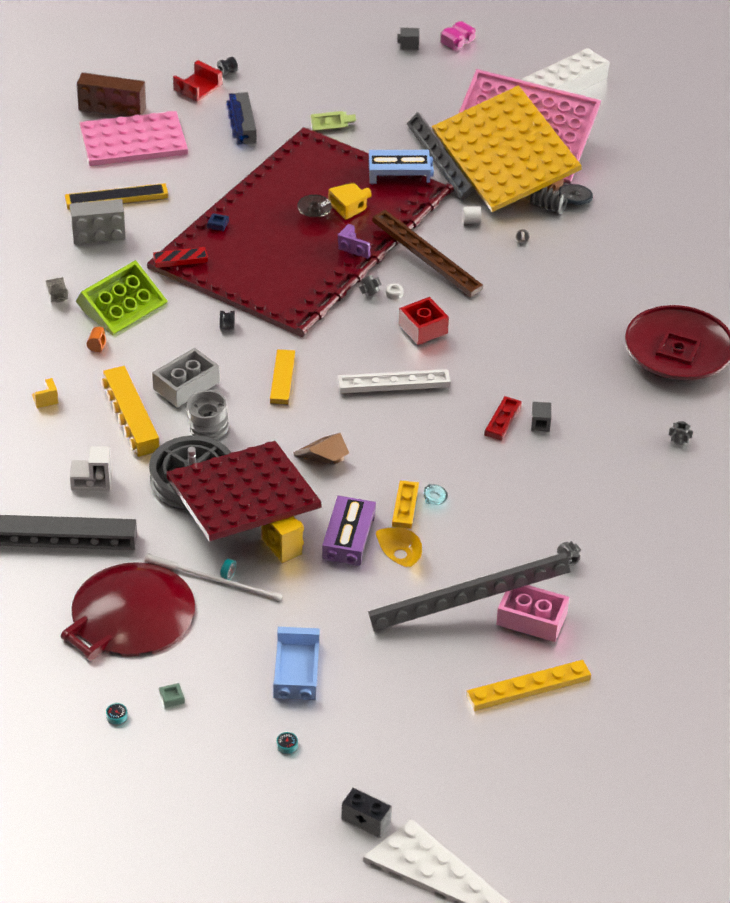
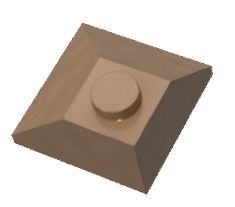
[293,433,349,464]

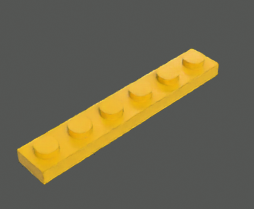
[466,660,591,711]

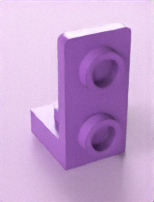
[338,224,370,258]

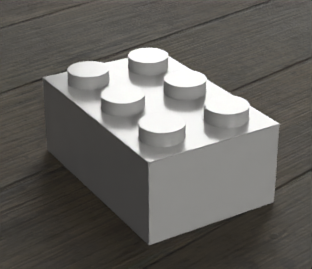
[70,199,126,244]
[152,348,220,408]

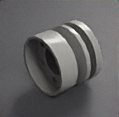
[187,390,229,440]

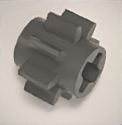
[359,275,382,297]
[669,421,693,445]
[557,541,581,566]

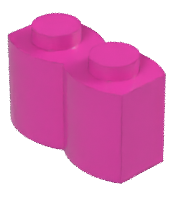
[440,21,476,50]

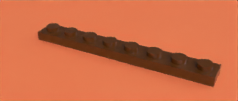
[372,210,483,297]

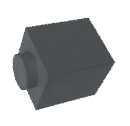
[397,28,419,50]
[531,402,551,432]

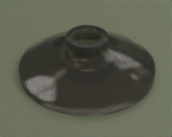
[297,195,332,217]

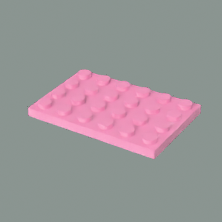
[80,111,188,166]

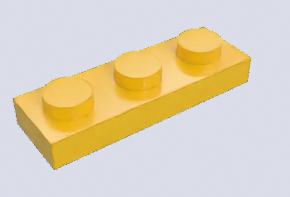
[392,480,419,529]

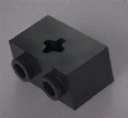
[341,788,392,838]

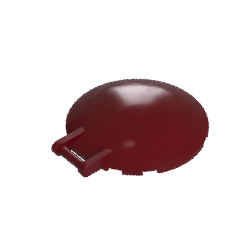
[60,562,195,661]

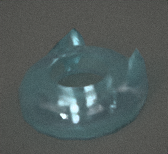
[423,484,448,505]

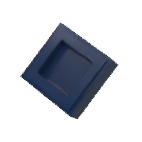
[207,213,229,231]

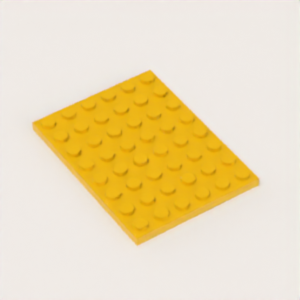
[432,85,582,212]

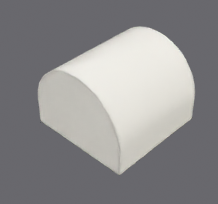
[462,206,481,224]

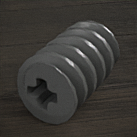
[530,187,568,214]

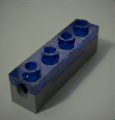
[226,92,257,145]

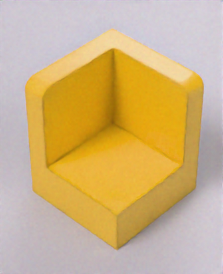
[32,378,58,408]

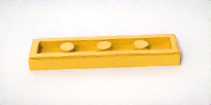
[270,349,295,405]

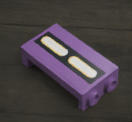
[322,495,376,566]

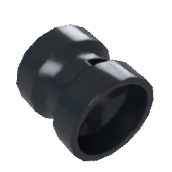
[217,56,238,76]

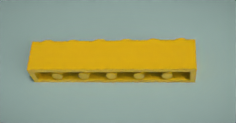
[101,365,160,457]

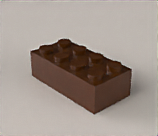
[77,72,146,117]

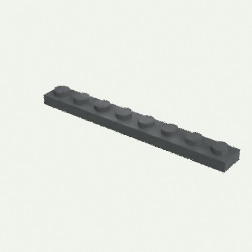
[406,112,475,201]

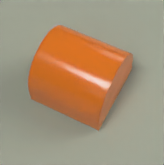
[86,327,107,352]

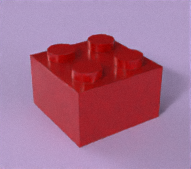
[398,297,449,345]

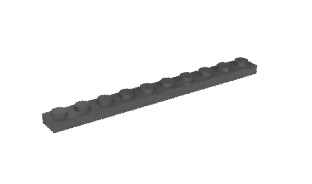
[368,552,571,631]

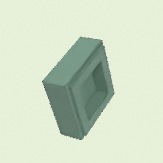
[159,683,185,708]

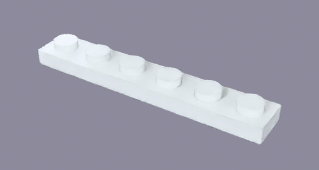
[338,369,451,393]

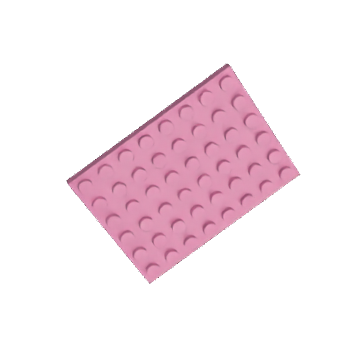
[459,69,601,184]

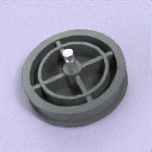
[149,435,231,509]

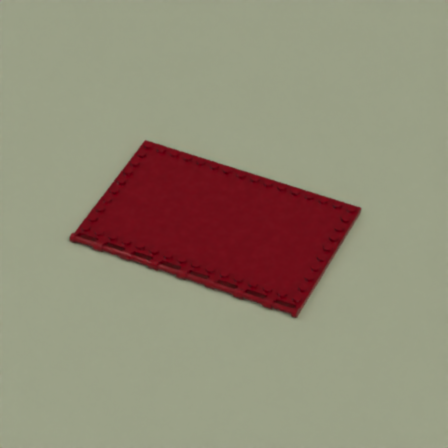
[147,127,454,337]

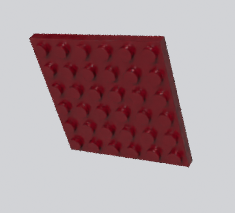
[166,441,322,542]

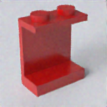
[173,60,222,102]

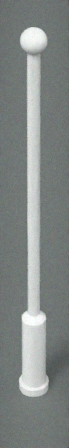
[144,553,282,601]

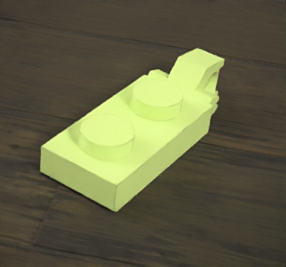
[310,111,356,131]

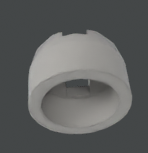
[516,229,530,244]

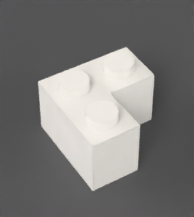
[70,446,112,491]

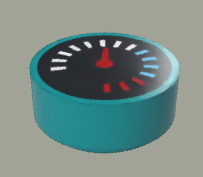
[220,559,236,580]
[106,703,128,725]
[276,732,298,754]

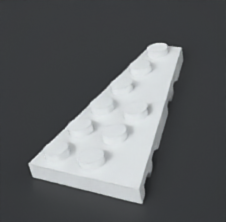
[363,819,509,903]

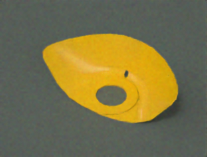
[376,527,422,567]

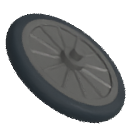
[558,184,593,205]

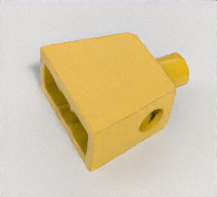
[328,183,372,219]

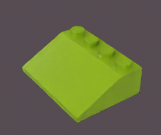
[76,260,168,335]

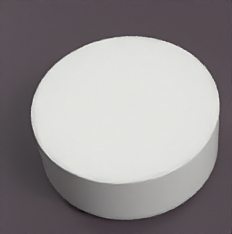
[386,283,403,299]

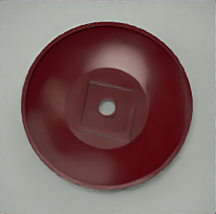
[625,305,730,380]

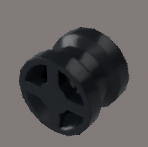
[219,311,235,329]

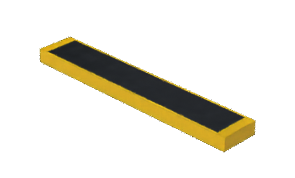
[65,183,168,209]

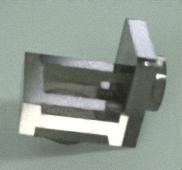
[45,277,68,303]

